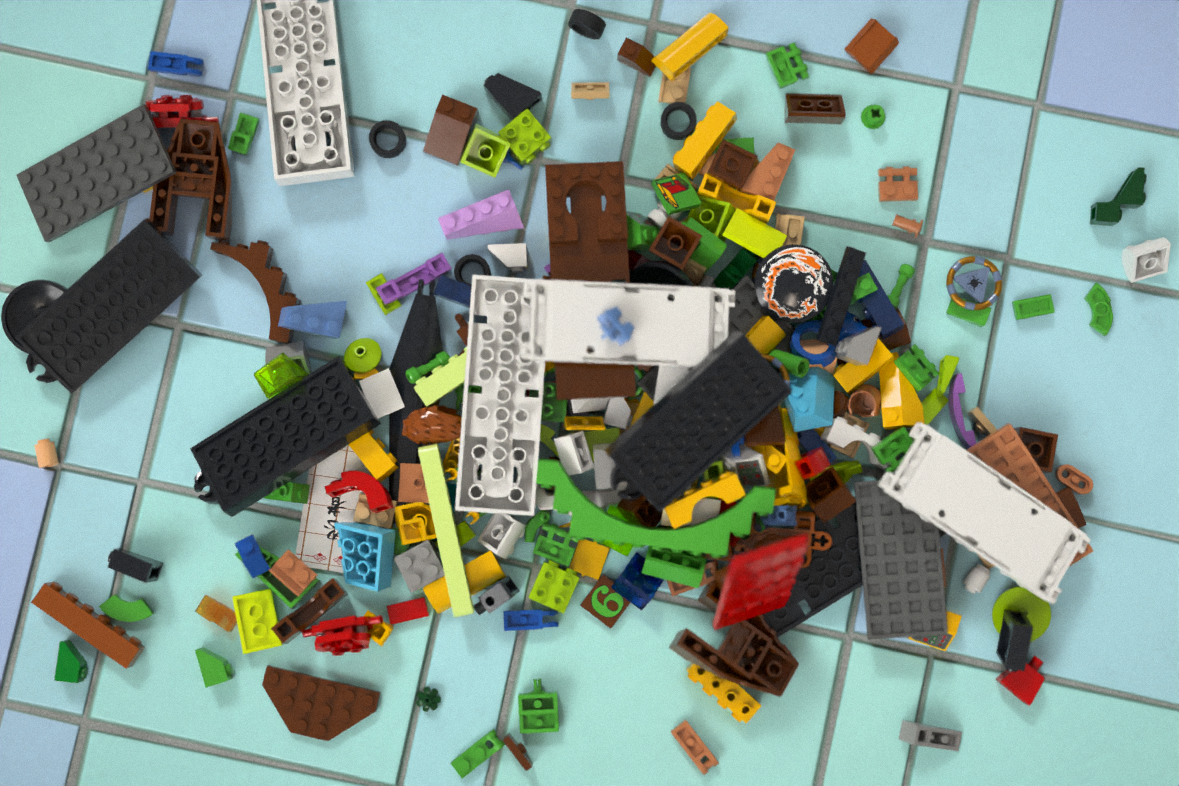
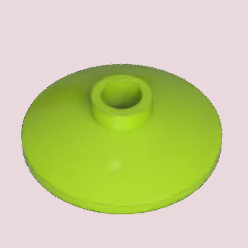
[344,338,382,373]

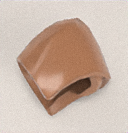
[848,384,881,417]

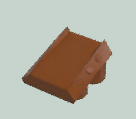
[844,18,899,74]

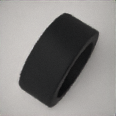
[568,9,606,40]
[661,102,697,140]
[369,120,406,158]
[454,254,491,286]

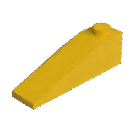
[879,352,925,430]

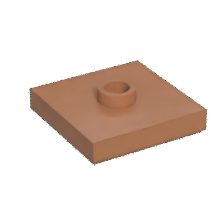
[398,463,429,503]

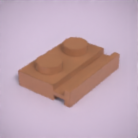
[269,549,318,597]

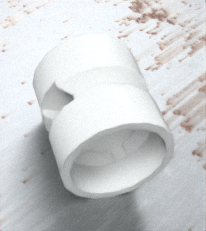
[647,201,682,230]

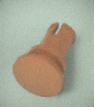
[892,214,923,238]

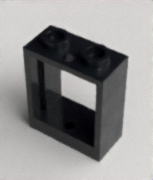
[996,609,1033,672]

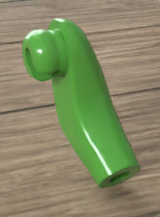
[525,510,550,542]

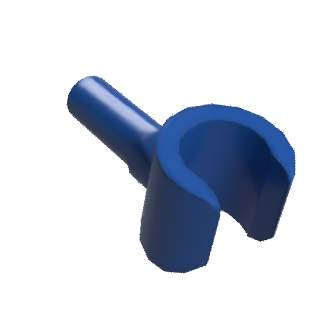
[503,151,524,170]

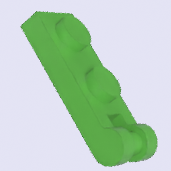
[451,729,505,779]

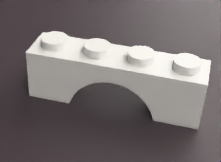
[820,416,902,470]

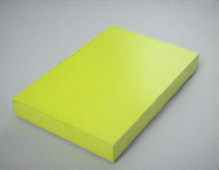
[723,208,787,258]
[232,589,282,654]

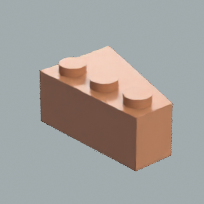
[737,143,795,201]

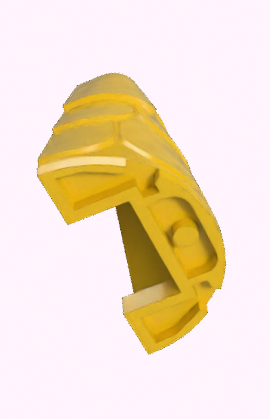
[745,408,807,509]

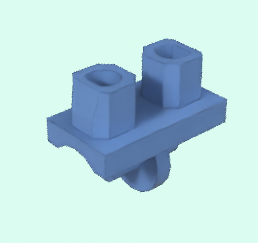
[597,307,635,346]
[761,506,797,526]

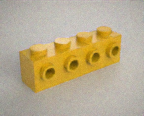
[672,101,737,180]
[686,663,762,724]

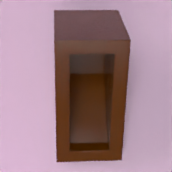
[617,37,656,77]

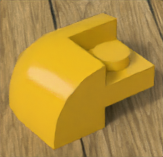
[395,502,437,545]

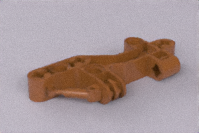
[700,510,833,568]

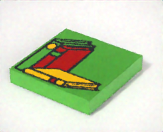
[651,172,702,215]

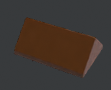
[784,93,846,124]

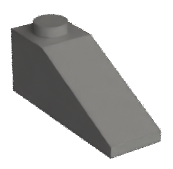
[899,720,962,751]

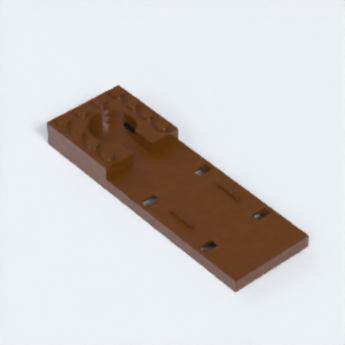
[545,161,636,401]

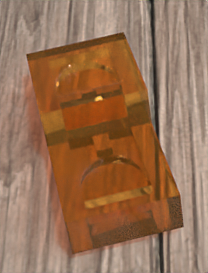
[195,595,237,632]

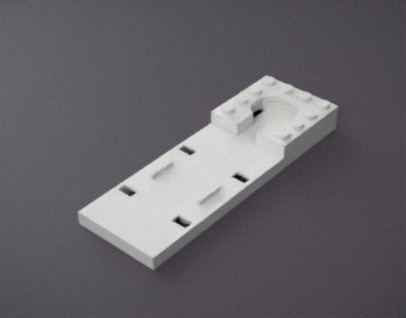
[257,0,355,186]
[455,275,545,516]

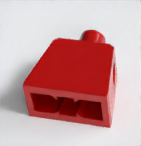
[995,656,1045,706]

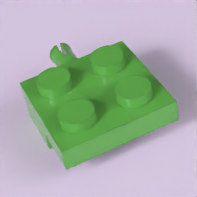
[518,679,559,734]

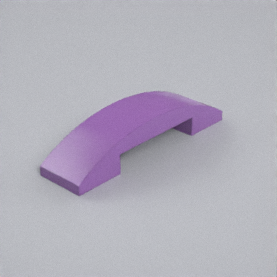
[376,253,452,305]
[948,373,976,449]

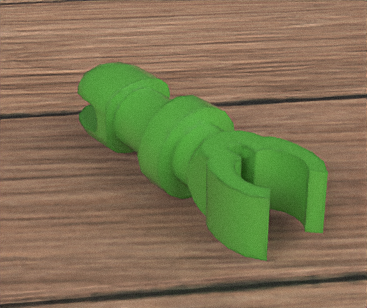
[455,383,464,410]

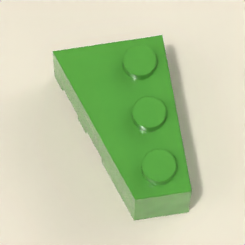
[642,546,706,588]

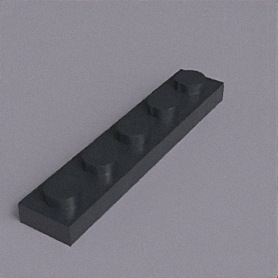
[816,246,866,346]

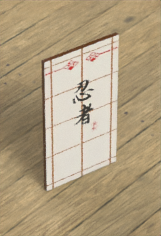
[295,445,376,573]

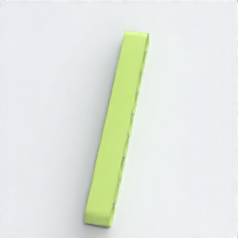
[418,443,474,618]

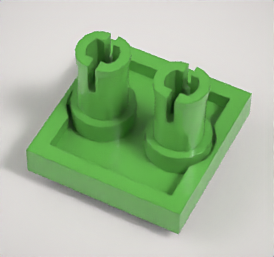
[529,382,567,423]

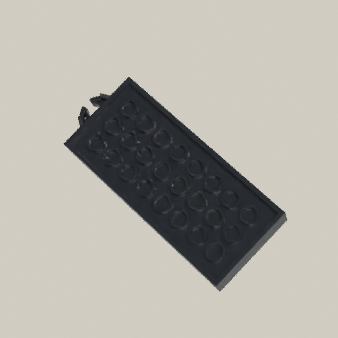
[14,218,202,394]
[604,330,792,512]
[190,356,381,517]

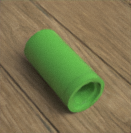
[768,349,809,377]

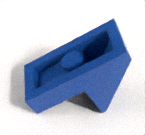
[234,534,270,578]

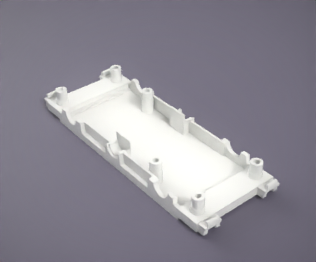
[521,279,735,367]
[878,422,1091,604]

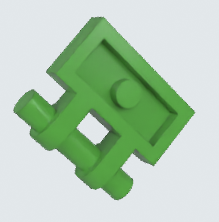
[766,42,810,89]
[894,344,939,392]
[871,427,913,473]
[533,522,579,567]

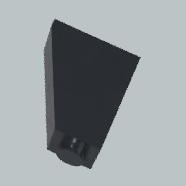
[483,73,542,121]
[108,548,163,583]

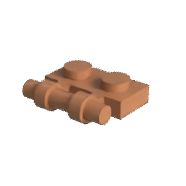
[878,166,918,202]

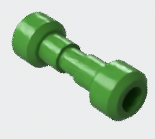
[887,264,915,309]
[405,351,450,384]

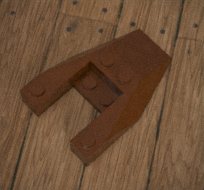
[149,119,232,241]
[669,580,799,697]

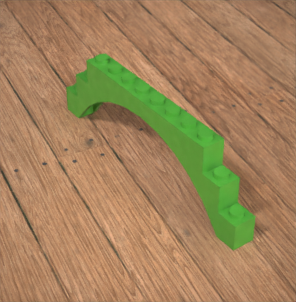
[536,458,776,558]

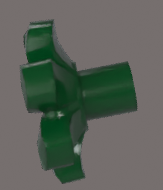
[416,686,441,712]

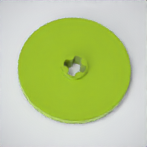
[992,586,1051,642]

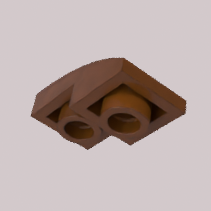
[1056,487,1087,528]

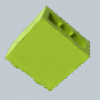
[498,109,552,165]
[528,560,579,613]

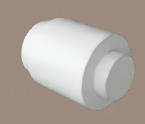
[963,564,991,594]

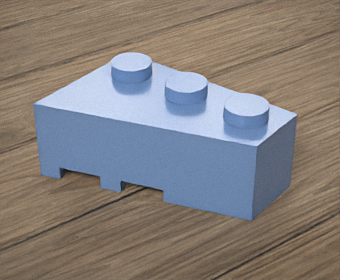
[278,301,347,339]

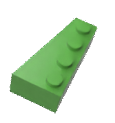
[235,546,320,609]

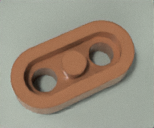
[1055,464,1093,494]

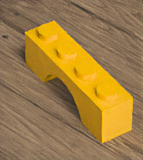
[697,173,776,224]
[664,471,745,529]

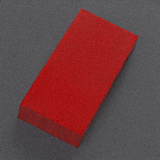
[387,597,429,625]

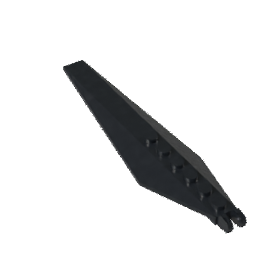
[389,279,443,524]

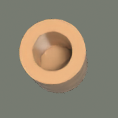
[34,439,59,468]

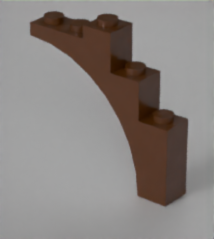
[210,240,301,344]

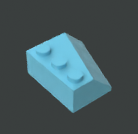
[780,366,835,432]
[334,522,396,592]

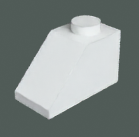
[488,243,528,273]
[603,397,633,430]

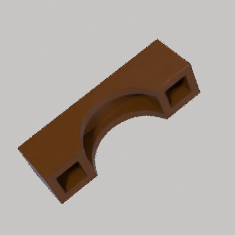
[271,578,348,644]

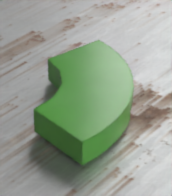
[1084,283,1113,336]
[99,594,154,622]

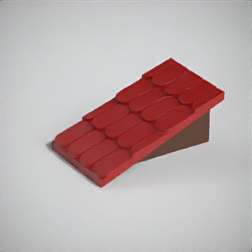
[712,534,809,630]

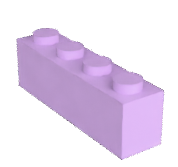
[438,189,524,240]

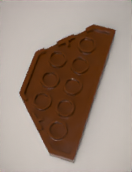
[262,665,381,741]

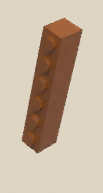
[31,582,145,669]

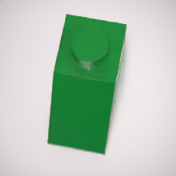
[54,640,88,683]

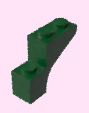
[1090,167,1147,226]
[714,247,761,290]

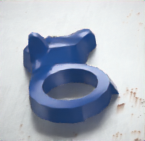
[790,310,868,367]

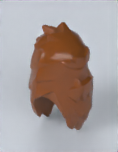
[402,405,462,445]

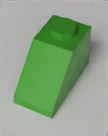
[195,647,234,688]

